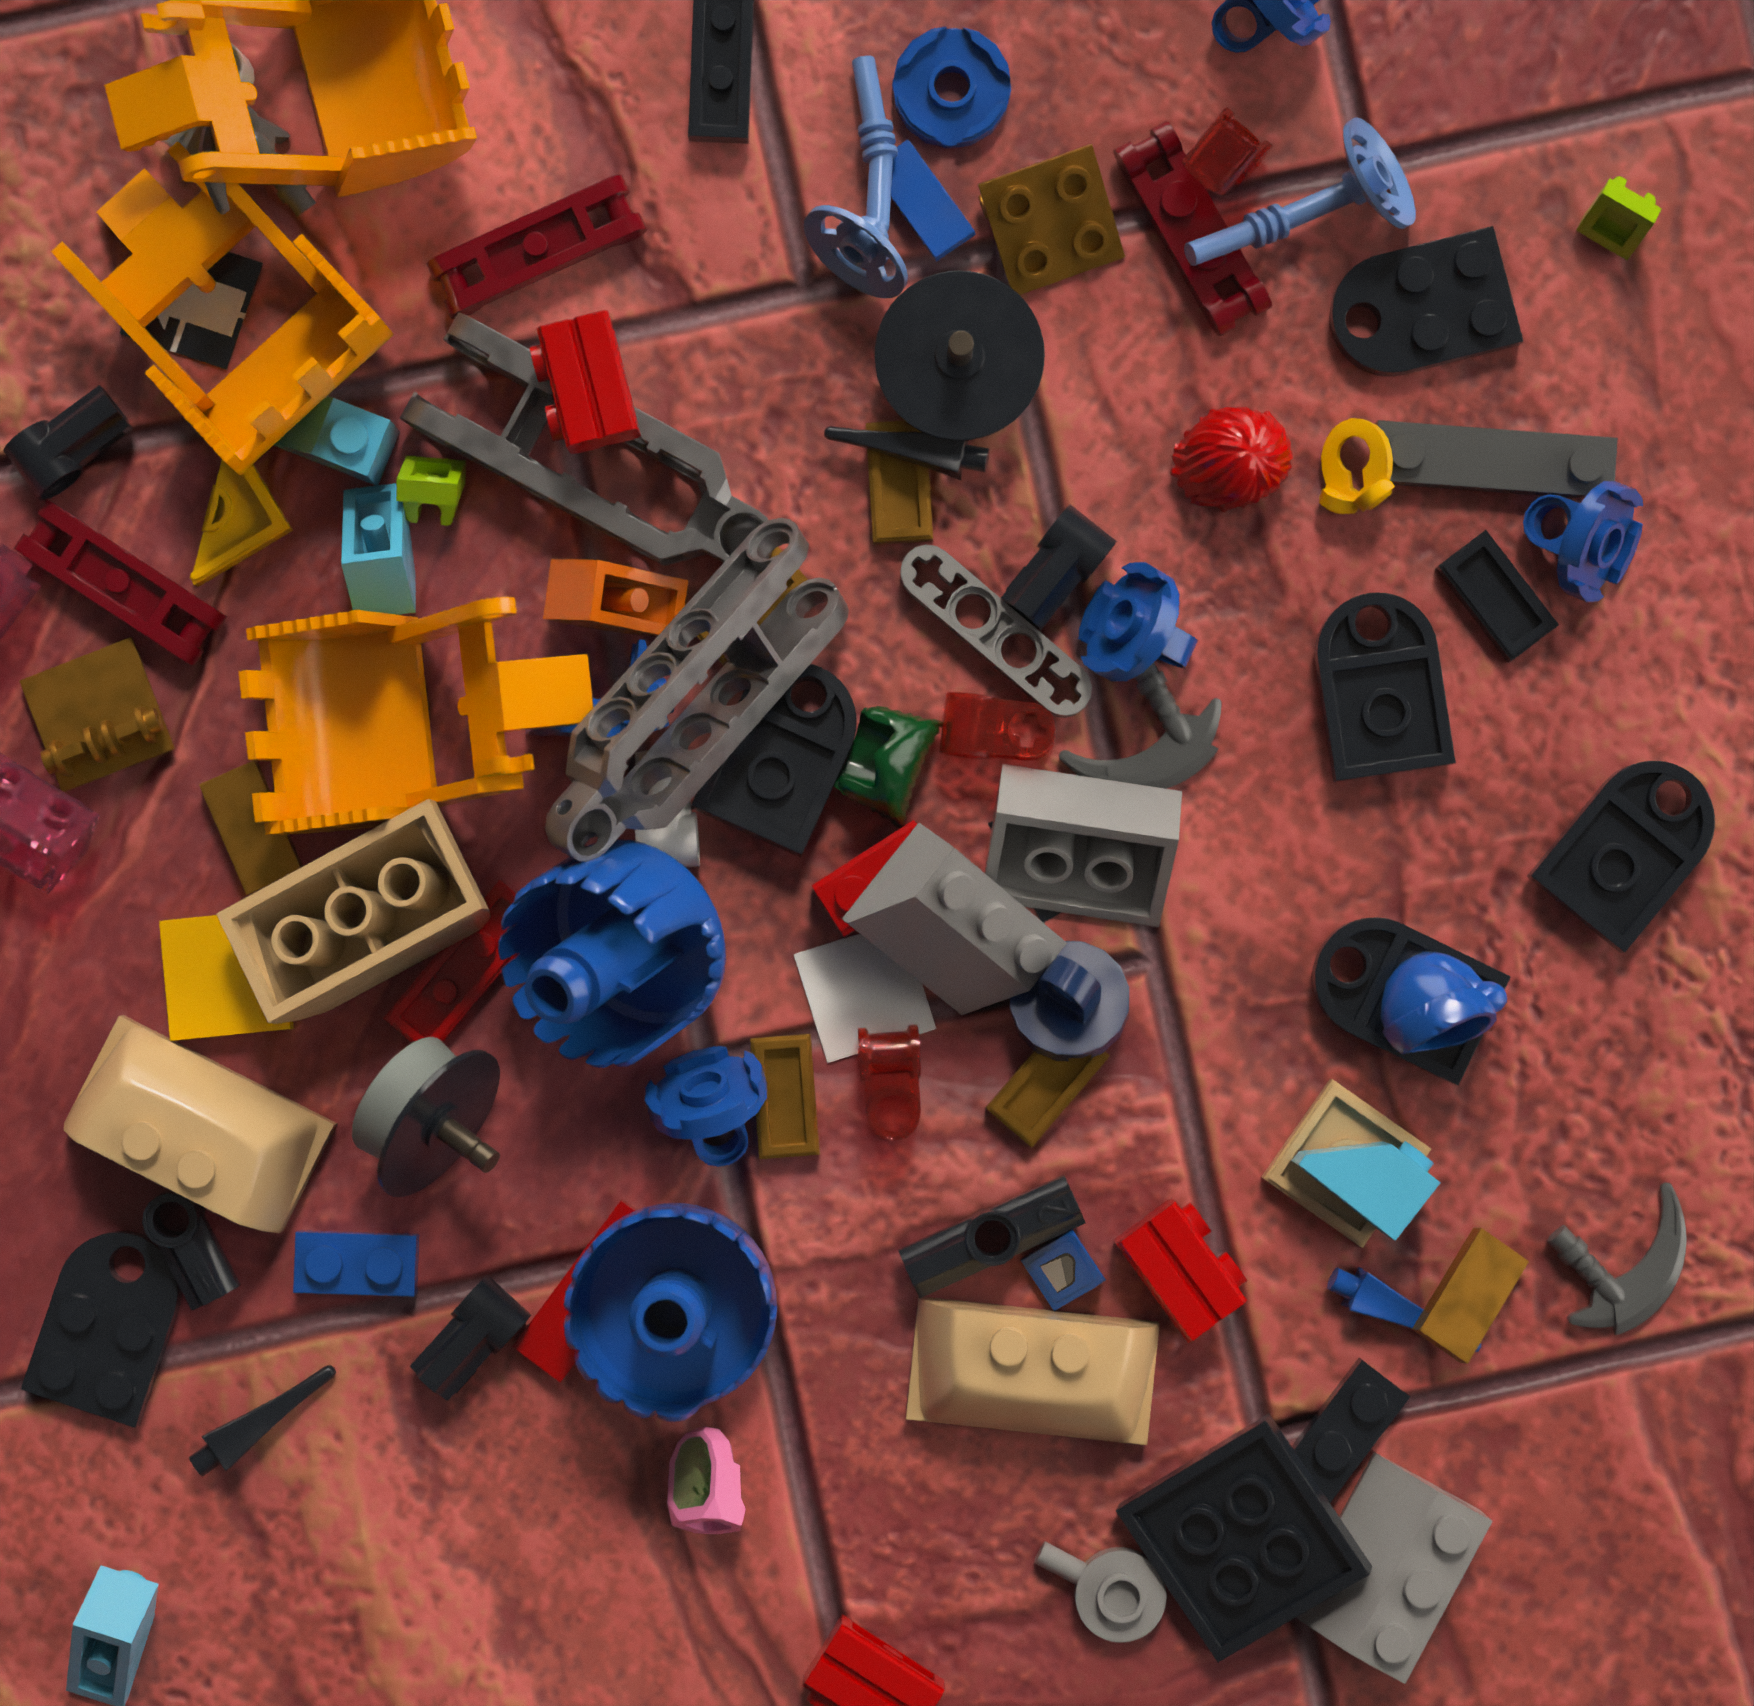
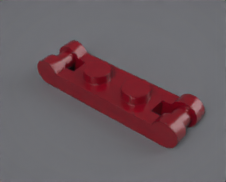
[1113,120,1272,337]
[427,175,647,320]
[13,498,227,666]

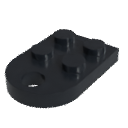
[1329,226,1523,377]
[1314,592,1456,782]
[691,664,857,858]
[1527,761,1715,953]
[1312,917,1511,1086]
[21,1231,182,1428]

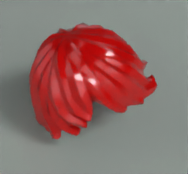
[1170,407,1293,513]

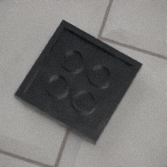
[1116,1413,1372,1663]

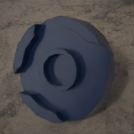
[1010,941,1129,1062]

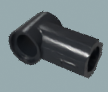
[4,385,134,501]
[1001,504,1117,631]
[142,1189,241,1311]
[410,1274,532,1401]

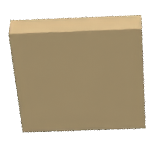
[1261,1079,1431,1248]

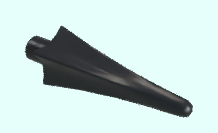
[824,426,990,480]
[189,1365,336,1477]

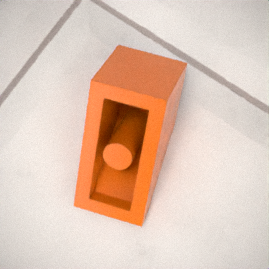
[543,559,688,637]

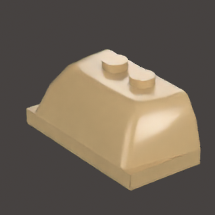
[216,799,491,1024]
[64,1015,338,1233]
[906,1296,1160,1445]

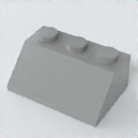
[985,764,1182,927]
[842,823,1067,1015]
[1296,1452,1493,1684]

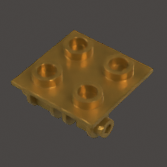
[978,144,1125,295]
[19,637,175,793]

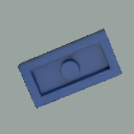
[293,1230,420,1297]

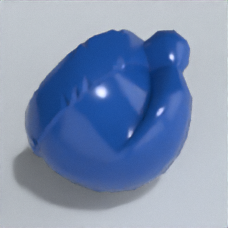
[1380,952,1508,1054]

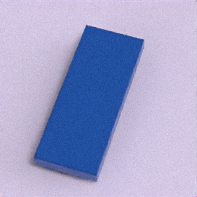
[891,139,976,262]

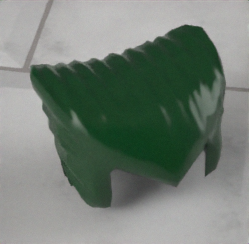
[834,706,943,829]

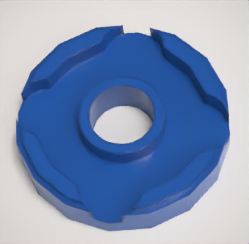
[892,27,1011,149]

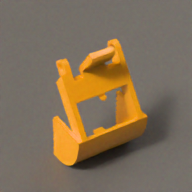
[104,0,477,197]
[51,141,394,475]
[238,597,594,835]

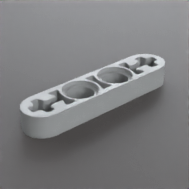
[900,545,1092,718]

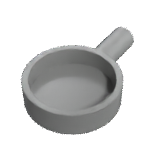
[1034,1541,1166,1642]

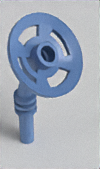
[804,56,908,298]
[1184,117,1416,266]

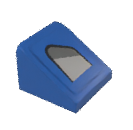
[1021,1229,1106,1311]

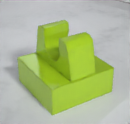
[1576,176,1662,260]
[396,455,466,526]

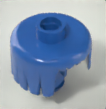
[498,839,726,1068]
[564,1203,777,1422]

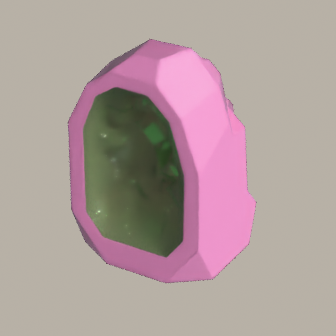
[667,1427,746,1534]

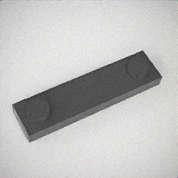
[1375,420,1618,499]

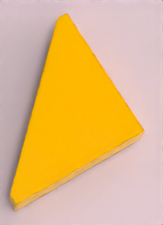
[190,459,293,587]

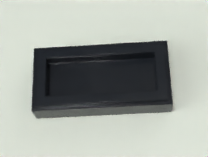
[1435,530,1559,663]

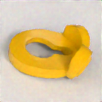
[1319,418,1395,514]

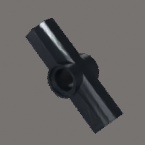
[898,1175,1086,1298]

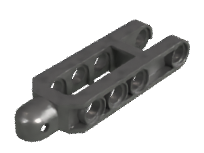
[400,312,772,566]
[545,518,849,862]

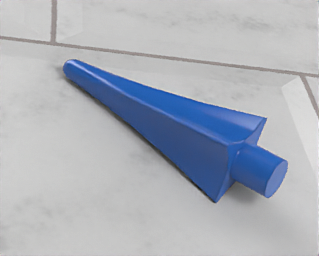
[1327,1267,1481,1352]

